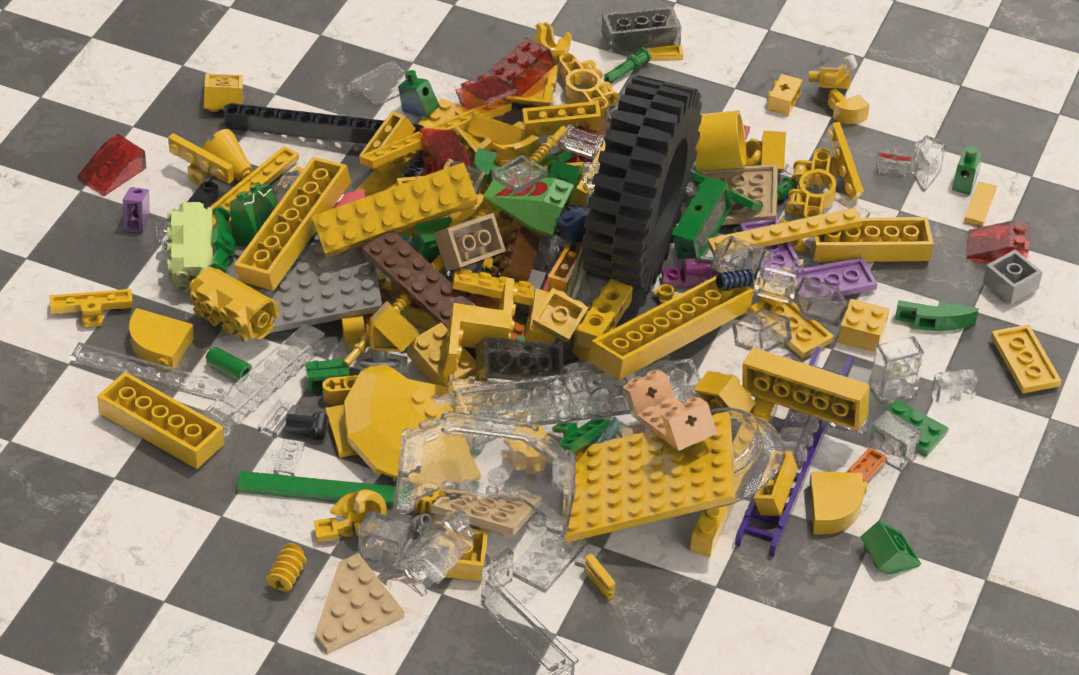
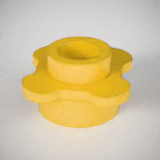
[654,284,677,303]

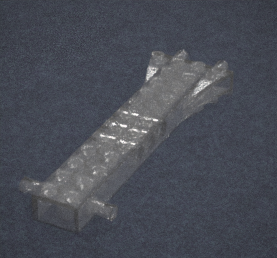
[431,354,701,450]

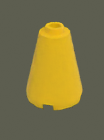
[202,129,253,181]

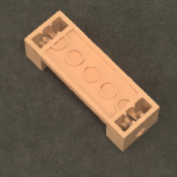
[622,370,717,451]

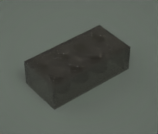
[601,6,682,52]
[476,337,564,391]

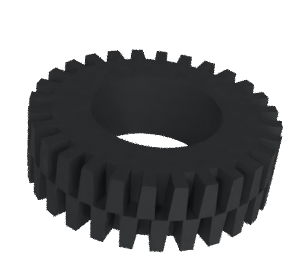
[582,75,702,291]

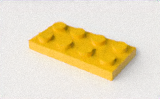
[452,268,534,306]
[749,297,834,358]
[991,324,1061,394]

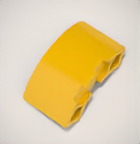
[506,65,558,106]
[456,121,541,165]

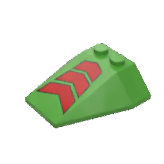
[483,174,576,237]

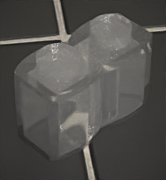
[931,369,978,403]

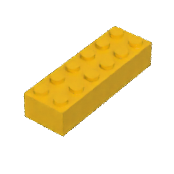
[809,217,933,262]
[742,347,870,431]
[97,372,224,469]

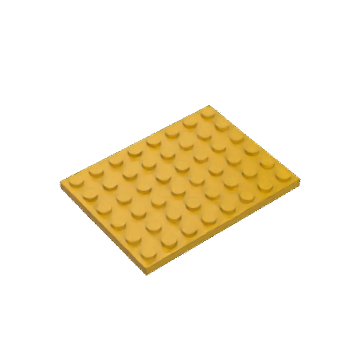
[564,412,735,542]

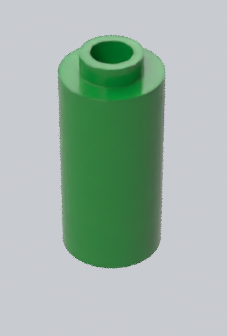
[206,347,252,383]

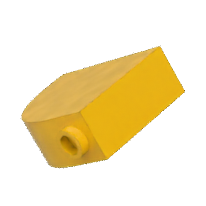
[129,308,194,371]
[809,472,867,534]

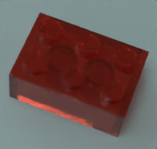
[487,38,556,97]

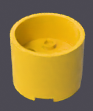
[694,110,746,172]

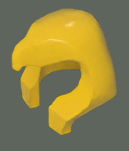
[528,22,572,65]
[330,489,387,536]

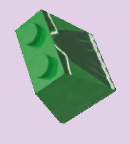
[230,183,277,247]

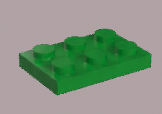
[873,399,949,457]

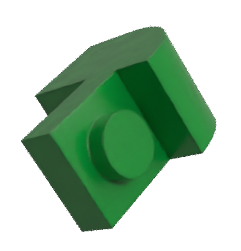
[471,148,511,188]

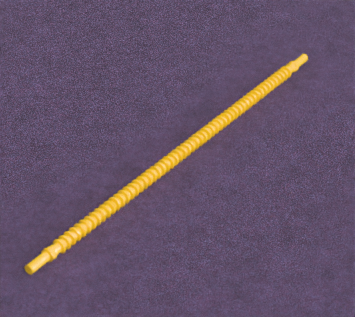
[343,126,568,367]

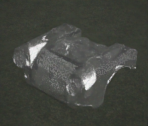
[377,510,477,597]

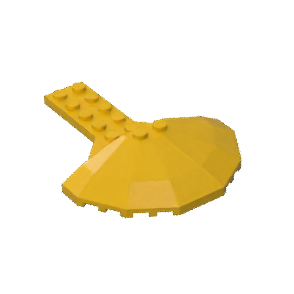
[343,362,539,490]

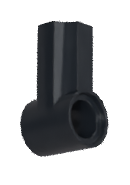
[285,412,329,440]

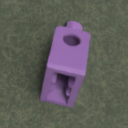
[123,187,150,233]

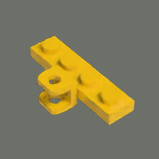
[827,122,864,200]
[168,133,234,186]
[50,289,133,327]

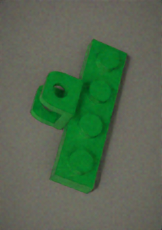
[552,419,612,456]

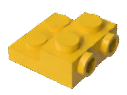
[532,288,588,342]

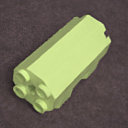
[167,202,213,292]

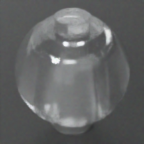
[534,233,568,274]

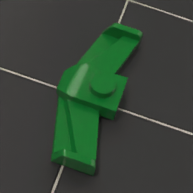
[208,205,236,273]

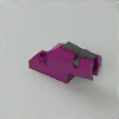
[661,256,726,288]

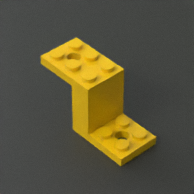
[443,278,517,379]

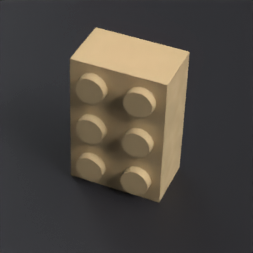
[434,213,506,271]

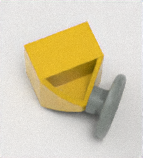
[359,301,419,368]

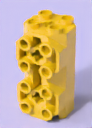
[189,267,279,343]

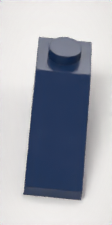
[555,207,591,245]

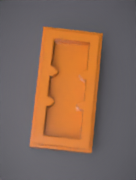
[847,447,887,483]

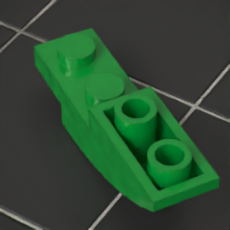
[895,300,979,331]

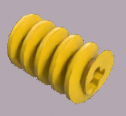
[265,543,307,592]

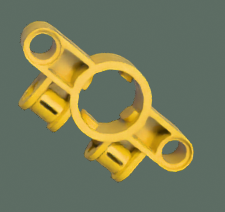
[558,53,619,120]
[786,148,836,218]

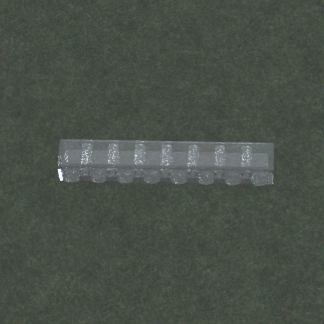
[201,323,326,437]

